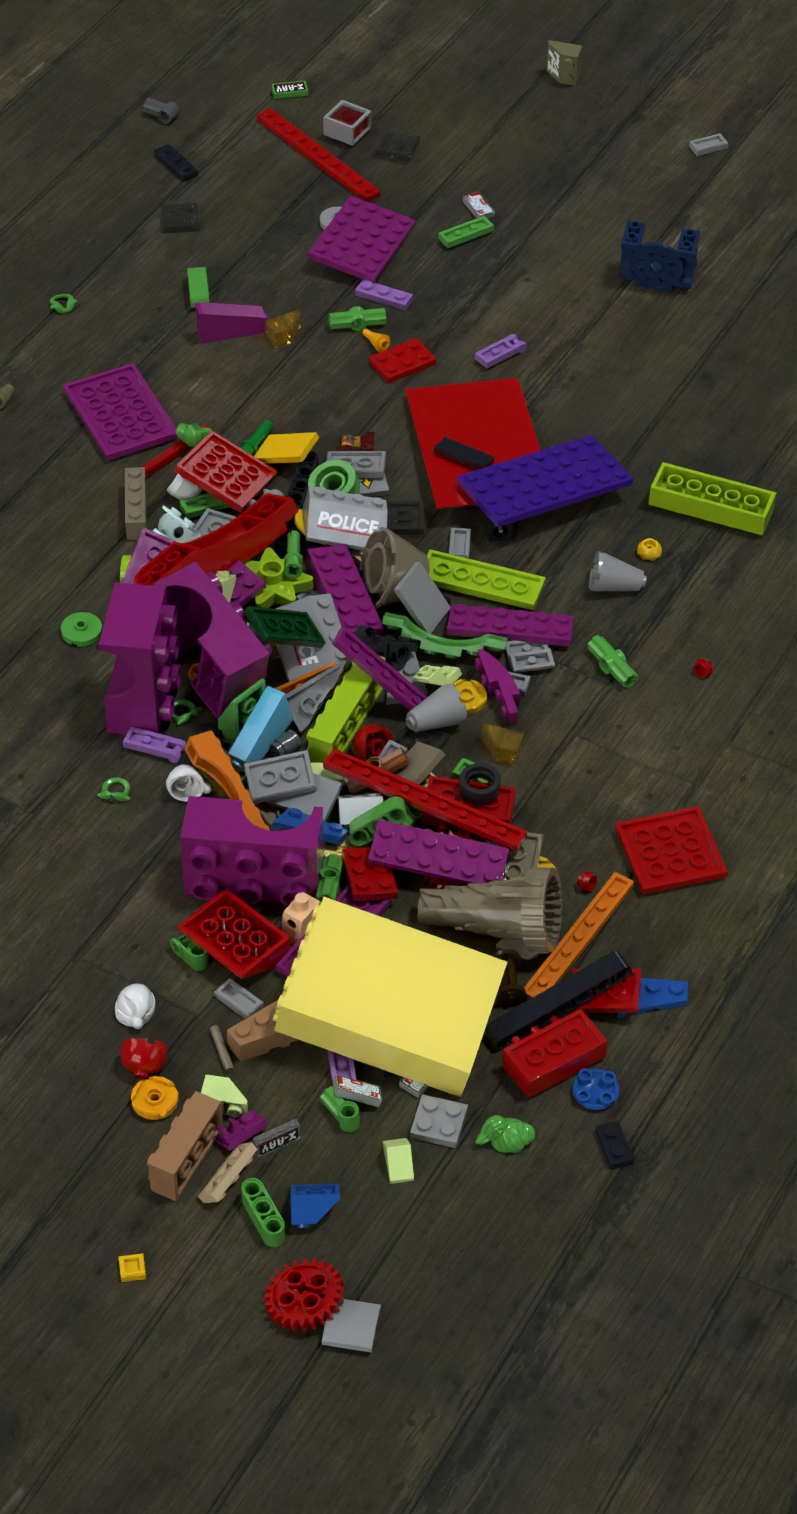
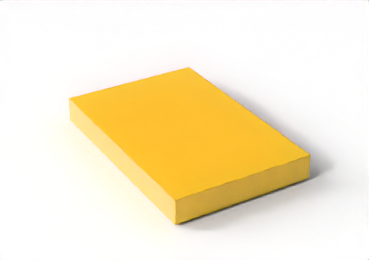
[254,432,319,464]

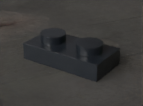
[595,1121,634,1170]

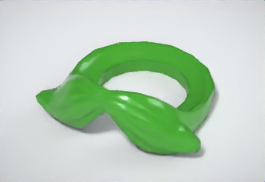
[50,294,78,313]
[172,699,202,725]
[97,777,130,801]

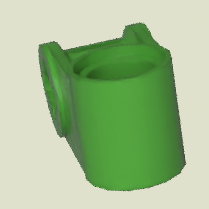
[170,934,210,971]

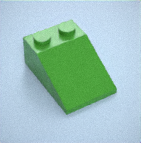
[218,678,266,744]

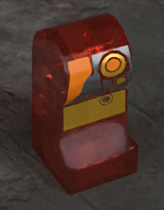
[339,432,375,451]

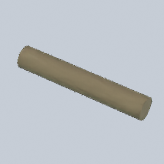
[210,1025,234,1074]

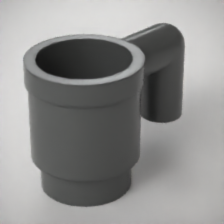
[270,730,302,757]

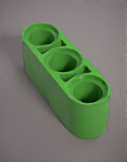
[187,267,209,308]
[349,796,407,846]
[241,1178,285,1247]

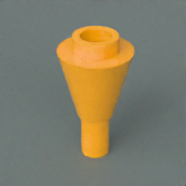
[362,329,391,352]

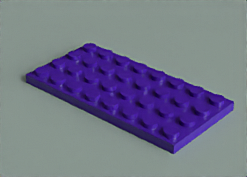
[457,435,634,527]

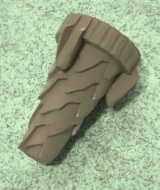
[417,867,563,960]

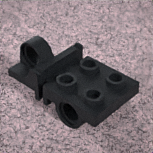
[353,625,418,664]

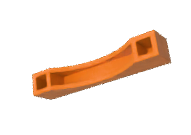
[185,730,270,830]

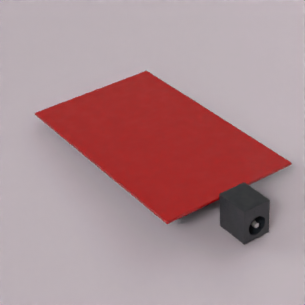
[405,378,541,542]

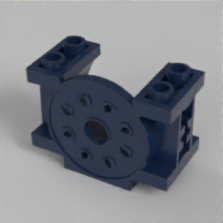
[618,220,700,292]

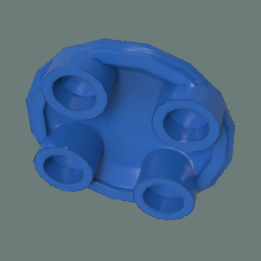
[572,1068,620,1110]

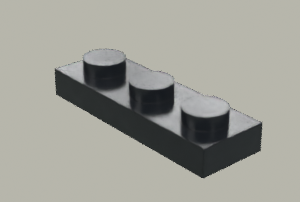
[154,144,198,182]

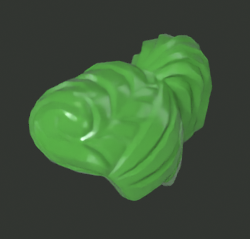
[176,423,212,447]
[475,1115,535,1153]

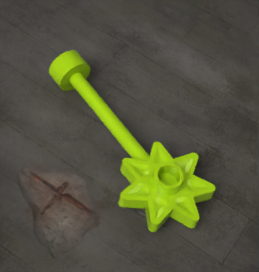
[120,548,313,608]

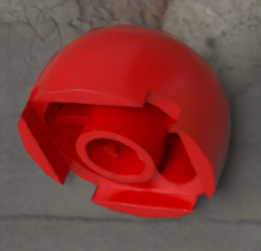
[351,724,394,762]
[120,1038,168,1079]

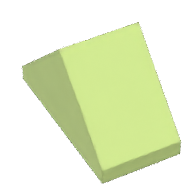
[383,1138,414,1184]

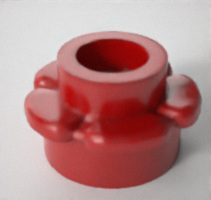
[693,658,713,678]
[577,870,597,892]

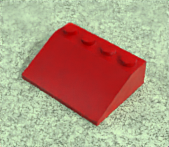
[177,888,291,979]

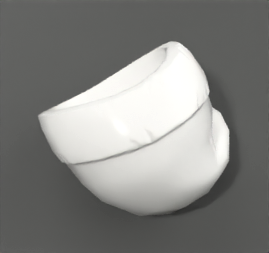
[167,474,203,500]
[166,764,212,802]
[115,983,155,1029]

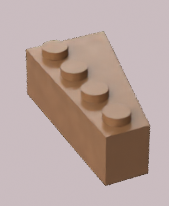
[227,1000,299,1062]

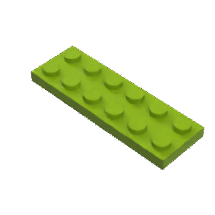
[427,550,546,611]

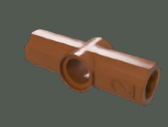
[344,747,410,794]

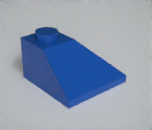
[291,1184,340,1228]

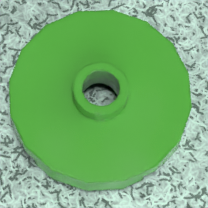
[61,612,102,647]

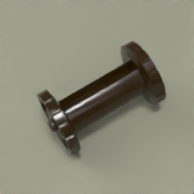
[492,949,527,1007]

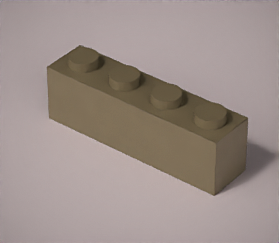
[125,467,147,540]

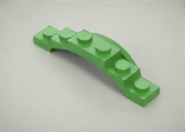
[382,612,508,659]

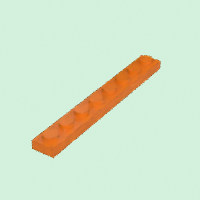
[524,872,634,1000]

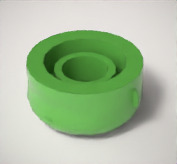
[308,460,360,494]

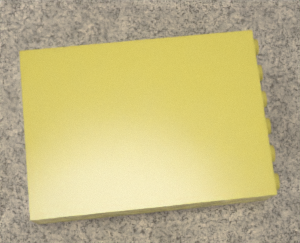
[273,897,507,1097]

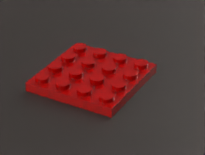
[174,431,278,513]
[615,806,728,895]

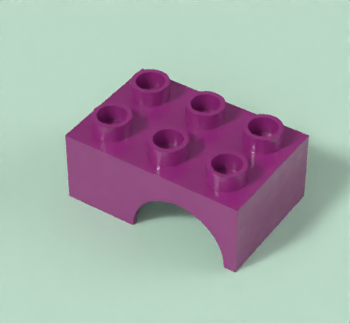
[153,562,272,719]
[99,582,181,734]
[180,796,324,907]

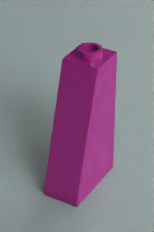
[195,302,269,344]

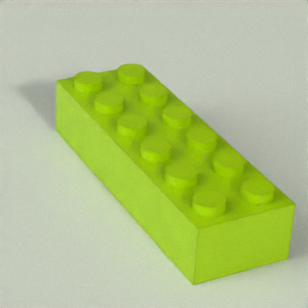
[649,462,777,536]
[306,656,386,763]

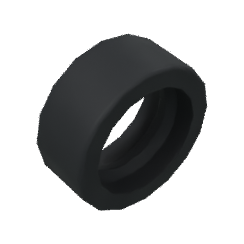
[459,763,501,805]

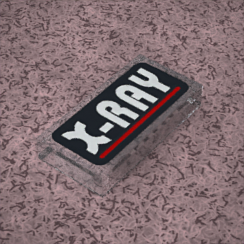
[253,1119,300,1158]

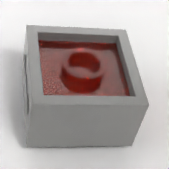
[323,100,371,146]

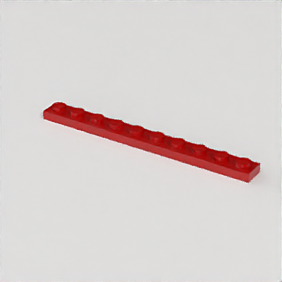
[257,108,380,202]
[323,748,527,852]

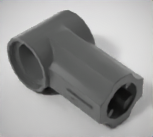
[143,97,180,124]

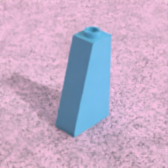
[228,686,293,773]

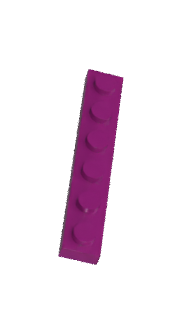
[332,626,427,711]

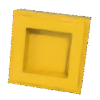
[119,1253,146,1282]

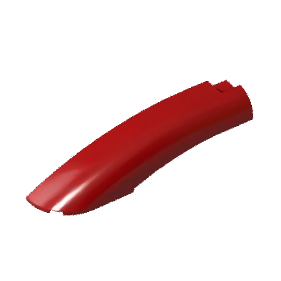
[133,493,299,586]

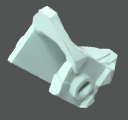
[153,506,201,543]

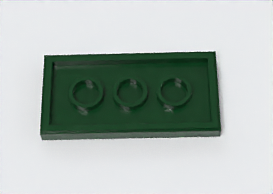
[244,606,326,648]

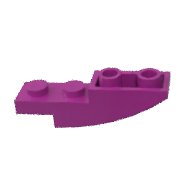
[475,649,520,726]

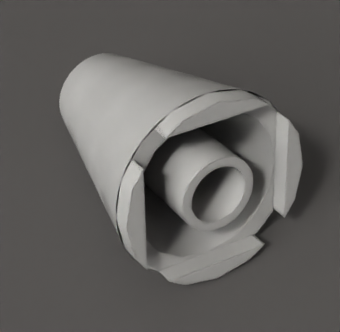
[589,551,647,591]
[406,684,467,732]

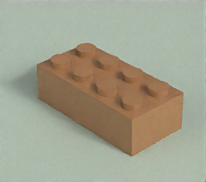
[147,1091,223,1202]

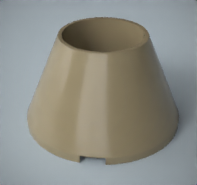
[359,527,429,609]

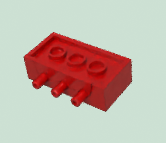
[422,776,516,840]
[502,1009,608,1099]

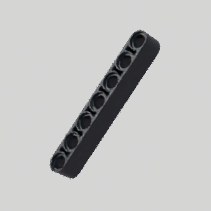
[274,451,318,558]
[484,951,632,1051]

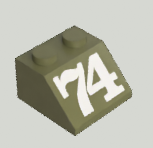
[547,40,582,86]

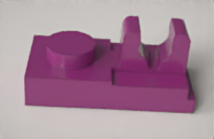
[216,1110,268,1151]

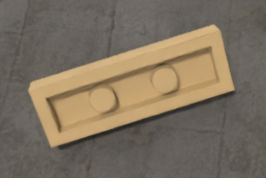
[198,1142,257,1203]

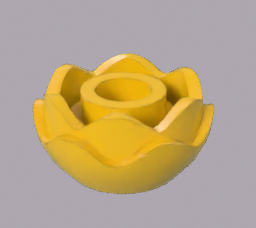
[637,538,662,561]

